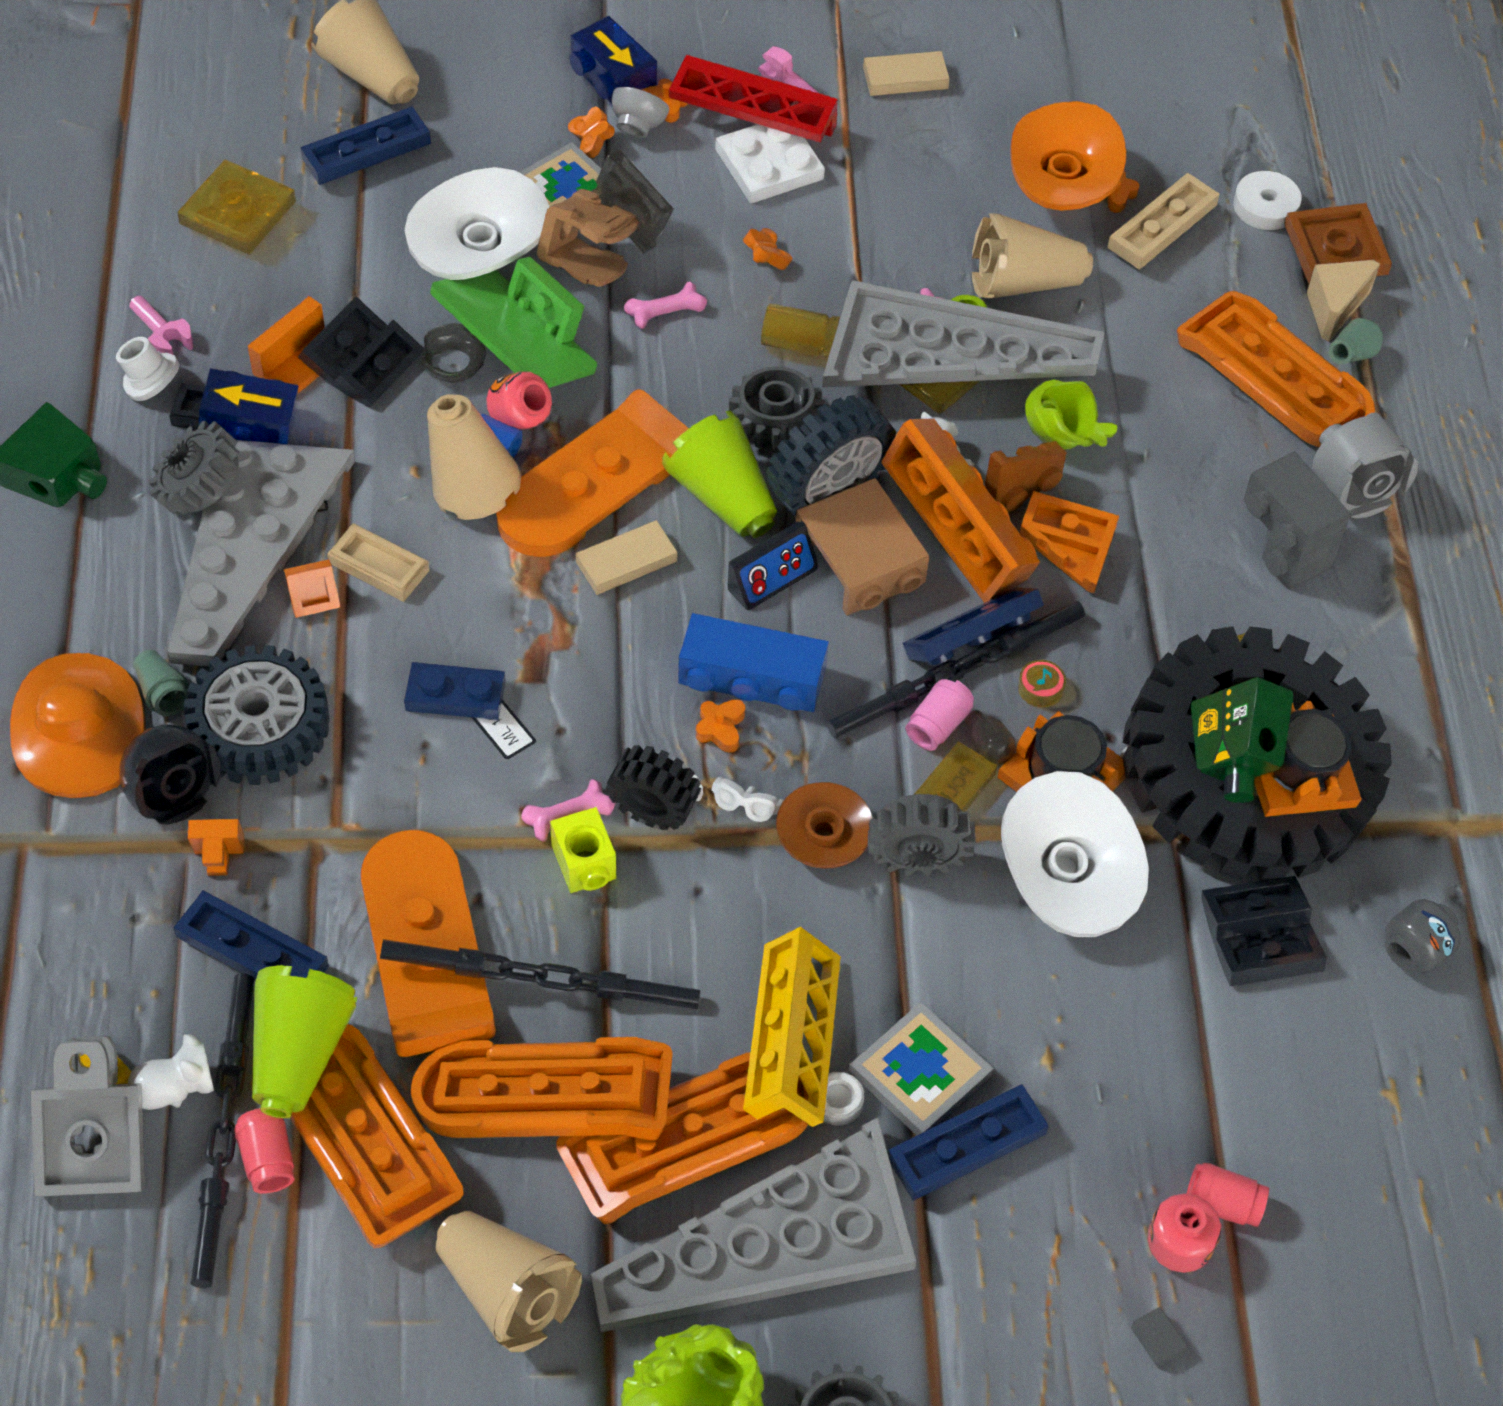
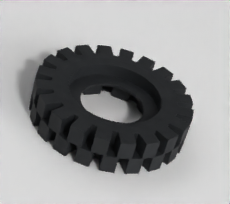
[1122,626,1392,881]

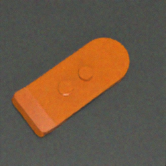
[1177,291,1375,447]
[496,389,689,557]
[361,830,496,1057]
[290,1024,464,1249]
[411,1037,673,1140]
[556,1052,808,1225]

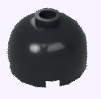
[119,725,221,825]

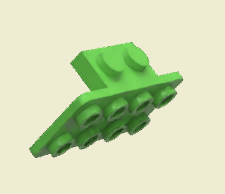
[430,257,597,388]

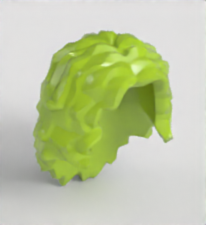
[621,1324,764,1406]

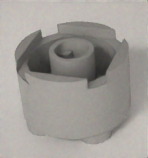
[1312,412,1418,518]

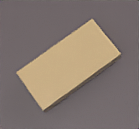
[863,51,949,96]
[576,520,677,595]
[327,523,430,602]

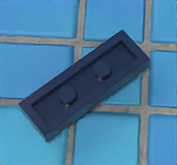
[300,106,431,185]
[903,587,1044,665]
[173,890,329,980]
[888,1084,1049,1201]

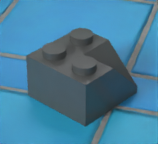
[1243,451,1351,590]

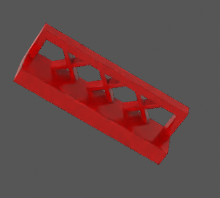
[669,55,838,143]

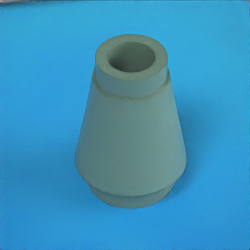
[1329,318,1383,365]
[133,650,190,716]

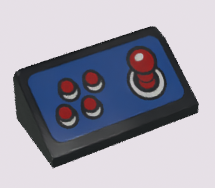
[728,520,818,610]

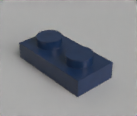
[404,662,506,720]

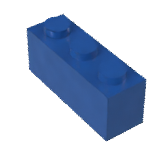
[678,613,829,712]

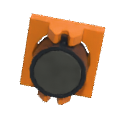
[1255,701,1362,817]
[997,711,1126,792]

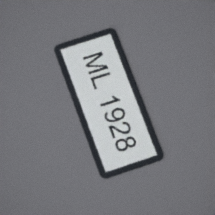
[471,699,536,759]

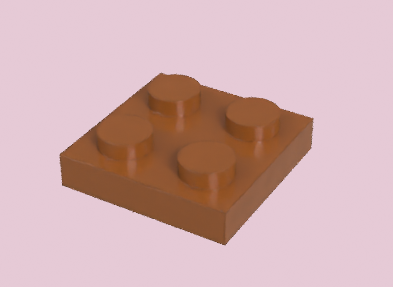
[1284,203,1392,284]

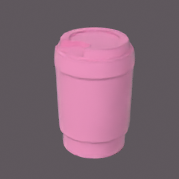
[905,679,974,751]

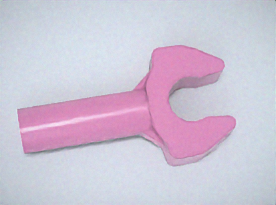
[758,46,819,93]
[129,296,193,355]

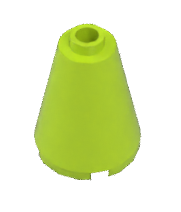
[662,410,777,538]
[252,965,358,1119]

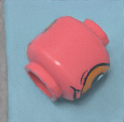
[486,371,552,430]
[1147,1193,1221,1273]

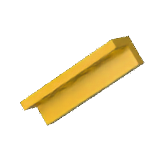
[743,926,841,1127]

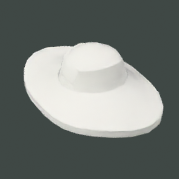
[404,167,549,280]
[1001,771,1149,937]

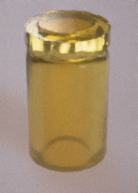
[761,303,840,358]

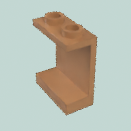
[796,478,929,616]

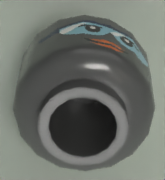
[1385,899,1460,973]

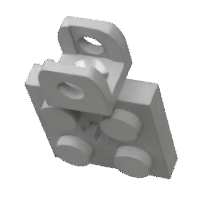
[31,1036,145,1197]

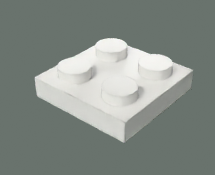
[715,124,825,204]

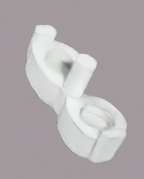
[712,777,784,822]

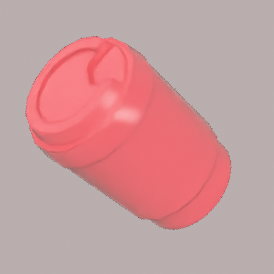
[235,1108,295,1194]
[1186,1163,1269,1227]

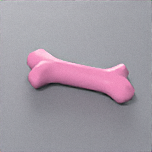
[624,282,707,329]
[521,779,615,842]

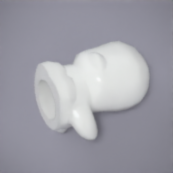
[128,1034,214,1110]

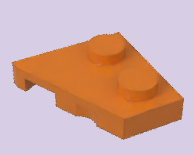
[1020,491,1119,593]

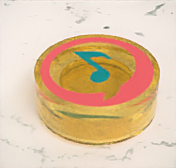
[1018,660,1066,707]

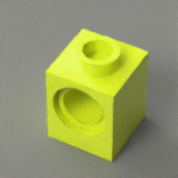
[550,807,617,894]

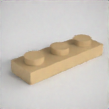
[1107,173,1220,270]

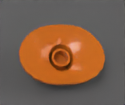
[1010,101,1126,211]
[10,653,146,798]

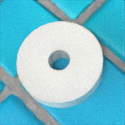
[1233,171,1302,230]

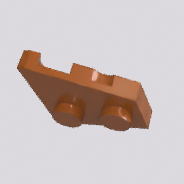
[985,441,1067,512]

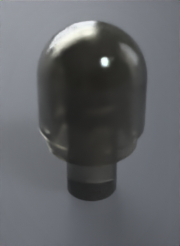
[965,710,1016,765]

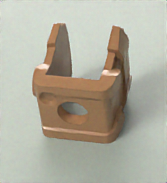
[537,189,639,287]

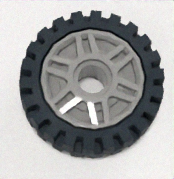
[767,395,897,517]
[184,645,330,785]

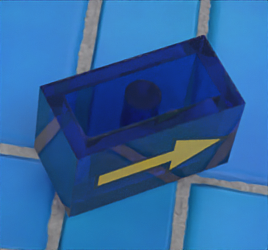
[569,16,657,104]
[199,368,299,444]

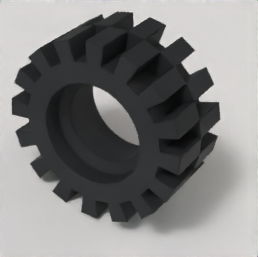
[606,745,701,830]

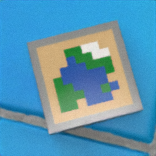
[519,142,623,207]
[849,1002,994,1136]

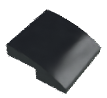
[298,296,425,408]
[1201,876,1327,987]

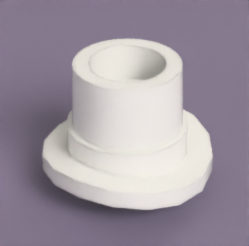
[116,337,180,401]

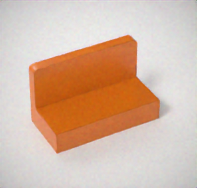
[247,296,325,399]

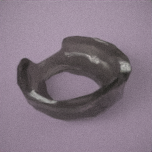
[421,323,487,383]

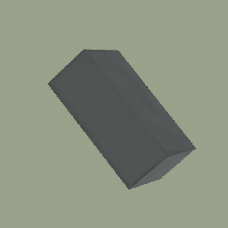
[1131,1307,1187,1368]

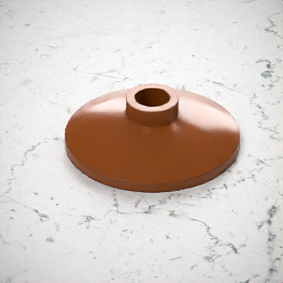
[776,782,873,869]

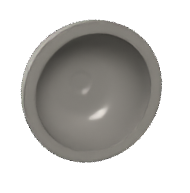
[612,87,670,138]

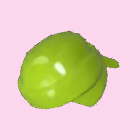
[1025,379,1117,450]

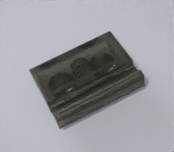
[591,149,674,253]

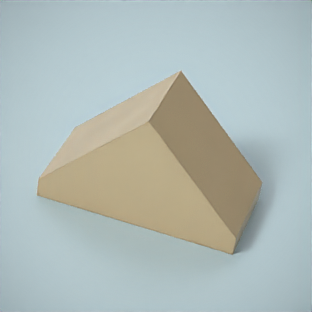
[1307,260,1380,342]

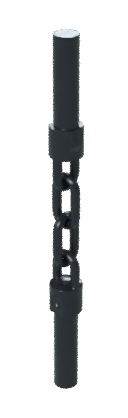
[827,601,1085,738]
[380,939,700,1009]
[190,974,255,1288]

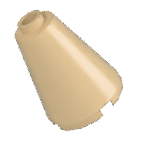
[311,0,419,105]
[972,213,1093,299]
[427,394,521,520]
[436,1211,582,1353]

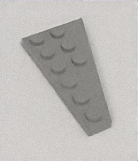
[822,280,1105,387]
[167,440,355,667]
[591,1117,916,1332]

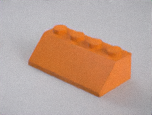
[881,418,1040,603]

